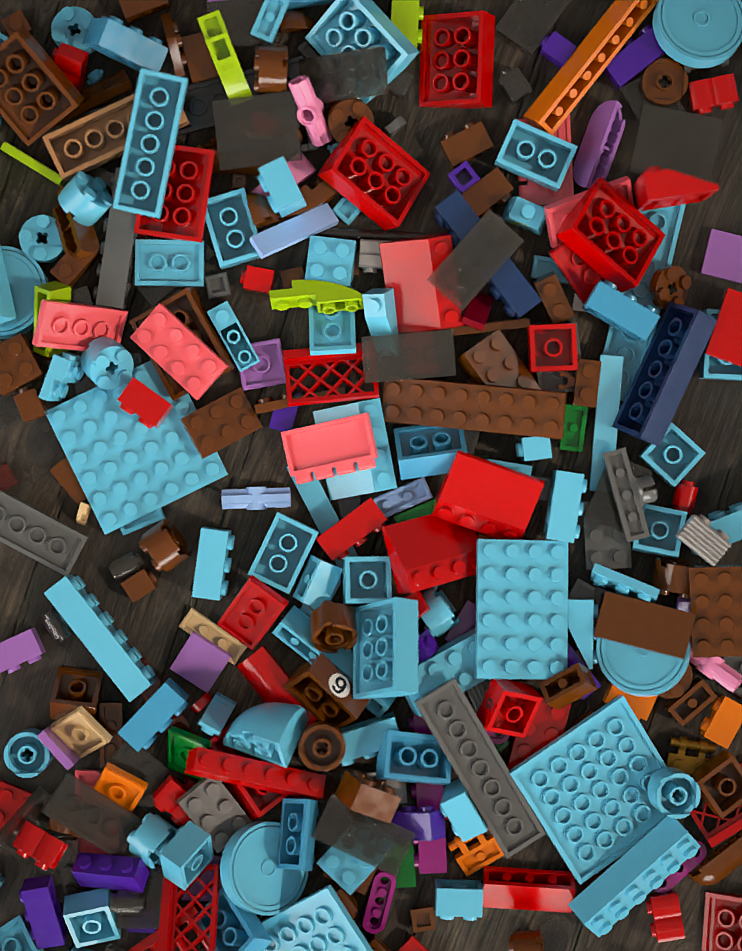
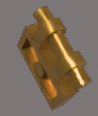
[666,736,716,775]

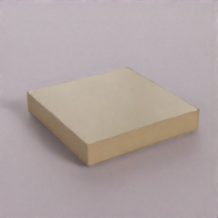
[49,706,112,759]

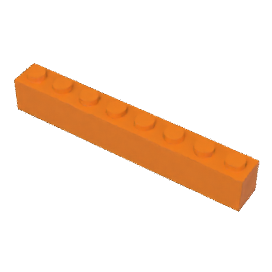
[523,0,659,135]

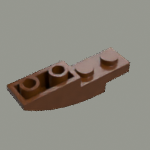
[277,177,339,221]

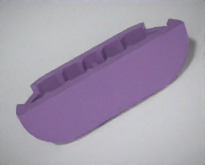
[573,100,625,188]

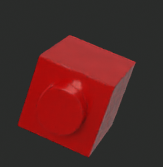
[240,265,275,294]

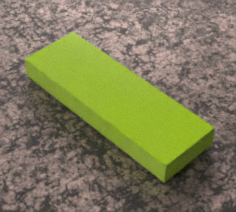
[0,142,65,187]

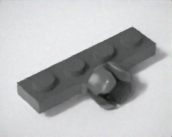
[602,448,657,543]

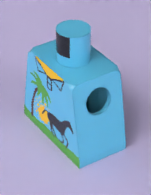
[501,196,546,236]

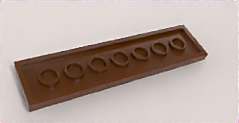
[382,375,567,439]

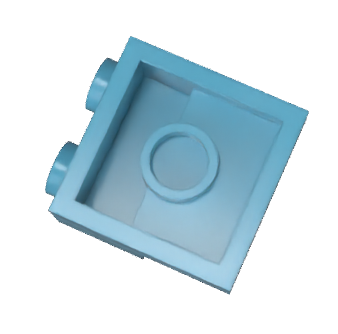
[38,352,84,401]

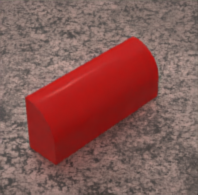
[236,644,317,730]
[482,866,576,913]

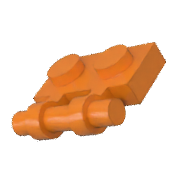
[447,829,504,877]

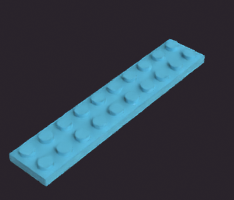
[602,204,686,402]

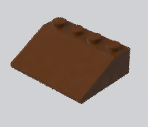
[0,25,85,146]
[129,287,237,401]

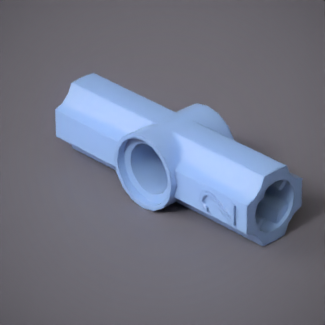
[221,486,291,510]

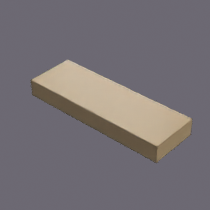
[179,607,247,665]

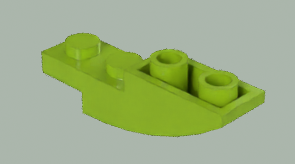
[197,10,254,107]
[269,280,364,314]

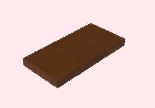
[594,591,696,660]

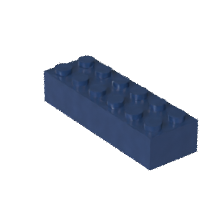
[433,190,542,319]
[612,301,717,447]

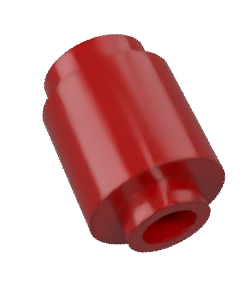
[672,480,698,514]

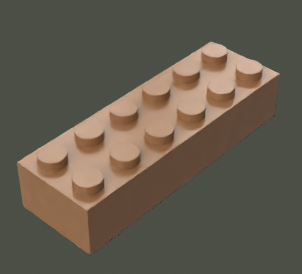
[42,93,190,182]

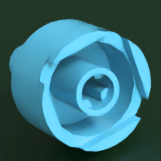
[51,6,95,54]
[58,171,114,226]
[19,215,65,263]
[81,337,134,389]
[419,586,461,637]
[4,728,53,778]
[647,767,701,819]
[127,813,178,869]

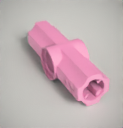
[288,75,332,147]
[689,638,742,692]

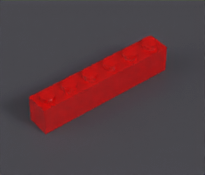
[185,747,326,800]

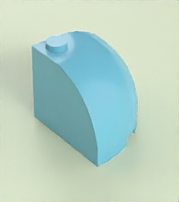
[223,702,308,768]

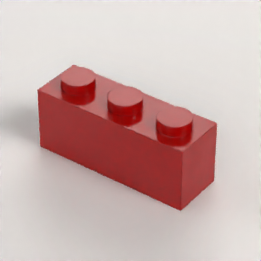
[316,497,387,561]

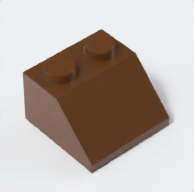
[50,666,104,721]

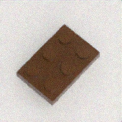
[180,387,262,459]

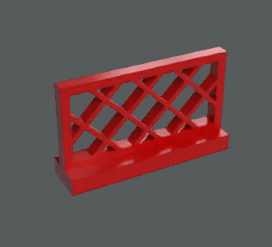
[283,342,379,407]
[690,763,742,848]
[157,864,220,951]

